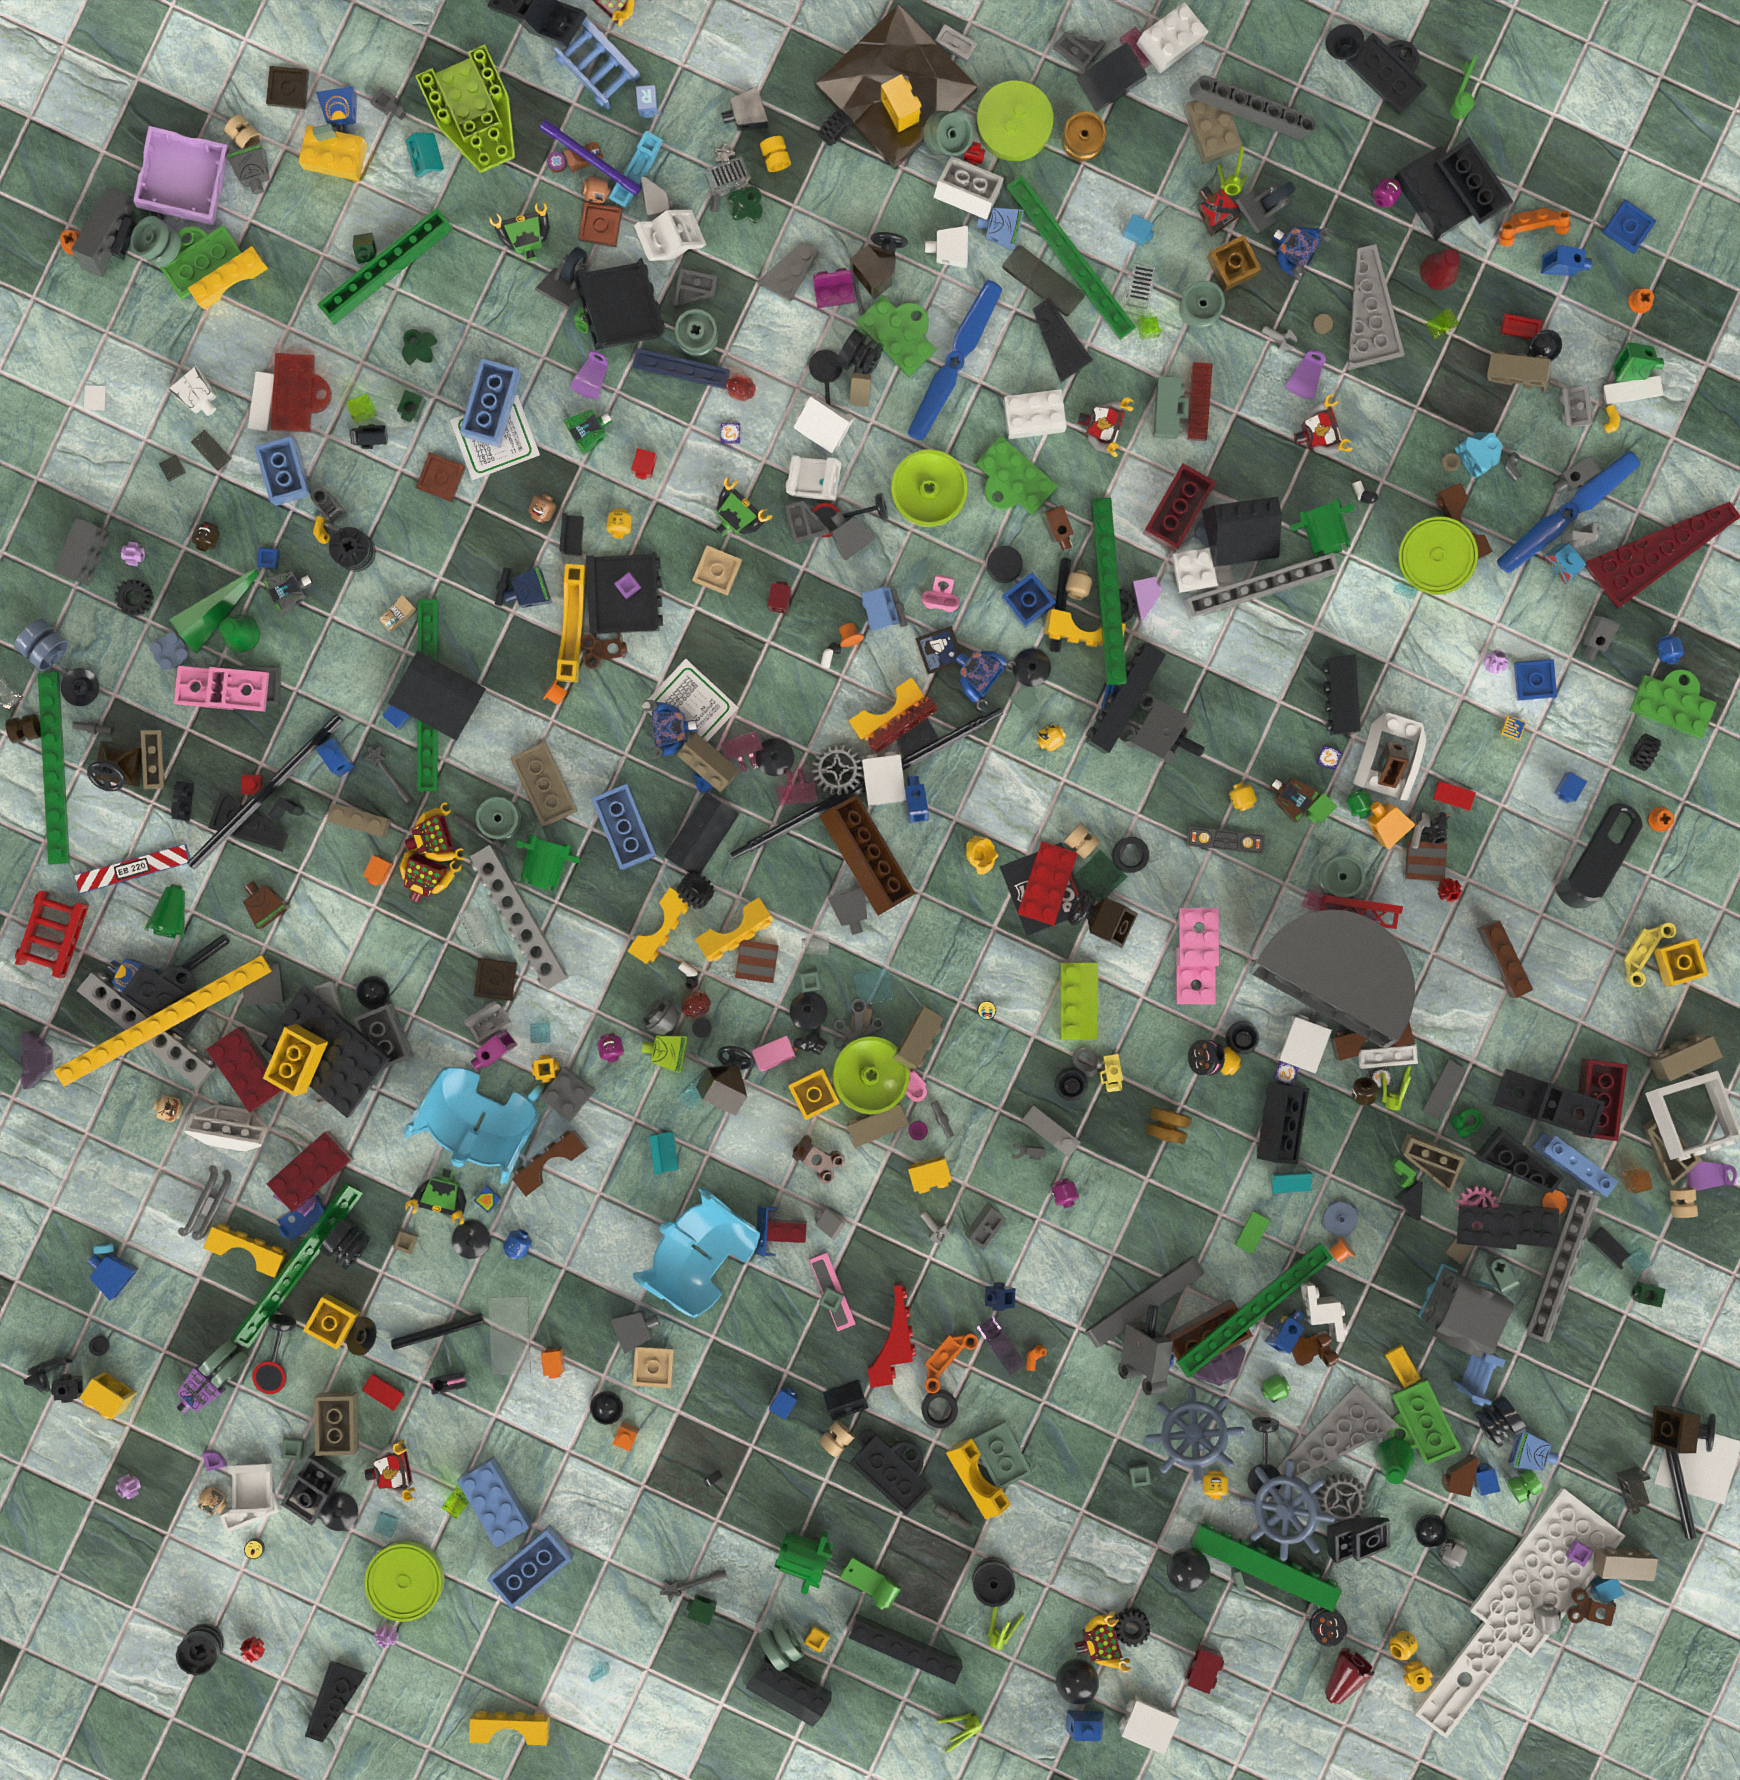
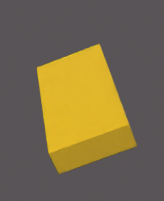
[1384,1344,1421,1388]

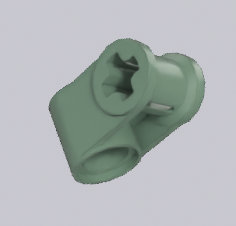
[1486,1255,1520,1295]

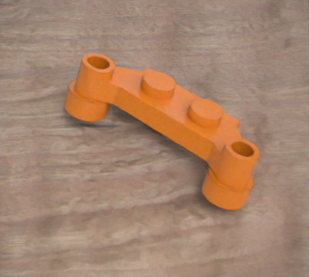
[1498,207,1571,246]
[924,1333,978,1393]

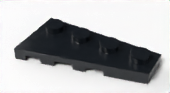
[1032,297,1093,383]
[208,792,289,852]
[305,1661,367,1743]

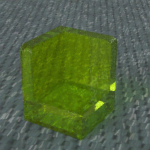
[1426,307,1459,340]
[1137,315,1162,340]
[346,393,378,423]
[441,1487,469,1519]

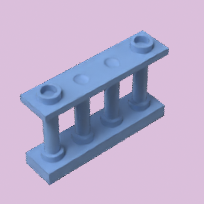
[553,17,641,110]
[1531,1132,1619,1197]
[1452,1353,1506,1406]

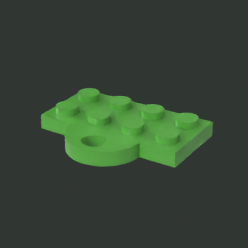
[160,225,242,300]
[856,295,936,377]
[975,436,1058,516]
[1629,670,1716,739]
[1389,1378,1461,1465]

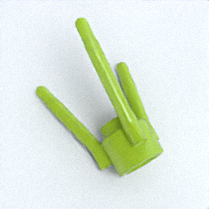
[1217,146,1247,196]
[1382,1066,1411,1111]
[987,1607,1025,1650]
[937,1713,982,1753]

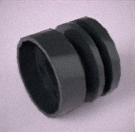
[836,329,884,375]
[329,527,376,572]
[319,1218,371,1270]
[1475,1395,1527,1448]
[176,1623,225,1676]

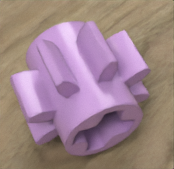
[121,541,145,566]
[1483,650,1509,674]
[116,1474,141,1499]
[374,1623,399,1648]

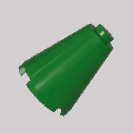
[219,614,260,653]
[144,884,185,939]
[1375,1437,1415,1484]

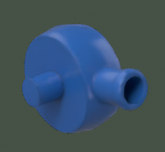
[693,773,713,793]

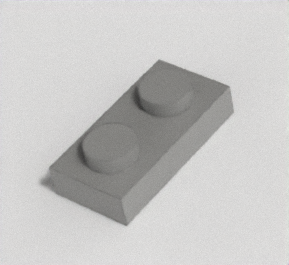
[935,24,977,63]

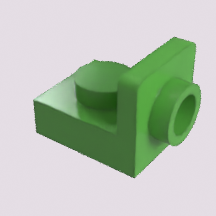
[1390,1157,1417,1188]

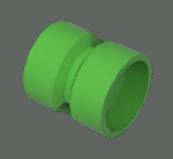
[1506,1469,1543,1504]

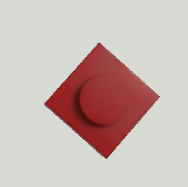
[241,775,263,795]

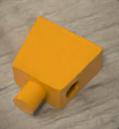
[1367,801,1415,850]

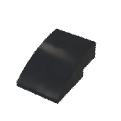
[1077,42,1147,112]
[280,1451,347,1526]
[1327,1517,1390,1564]

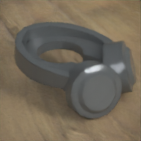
[1072,1047,1103,1077]

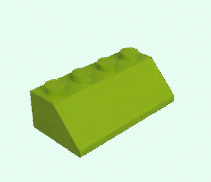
[1059,962,1098,1040]

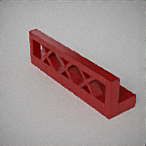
[1321,895,1403,929]

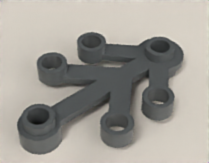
[833,997,883,1050]

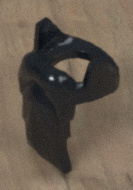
[23,1357,73,1393]

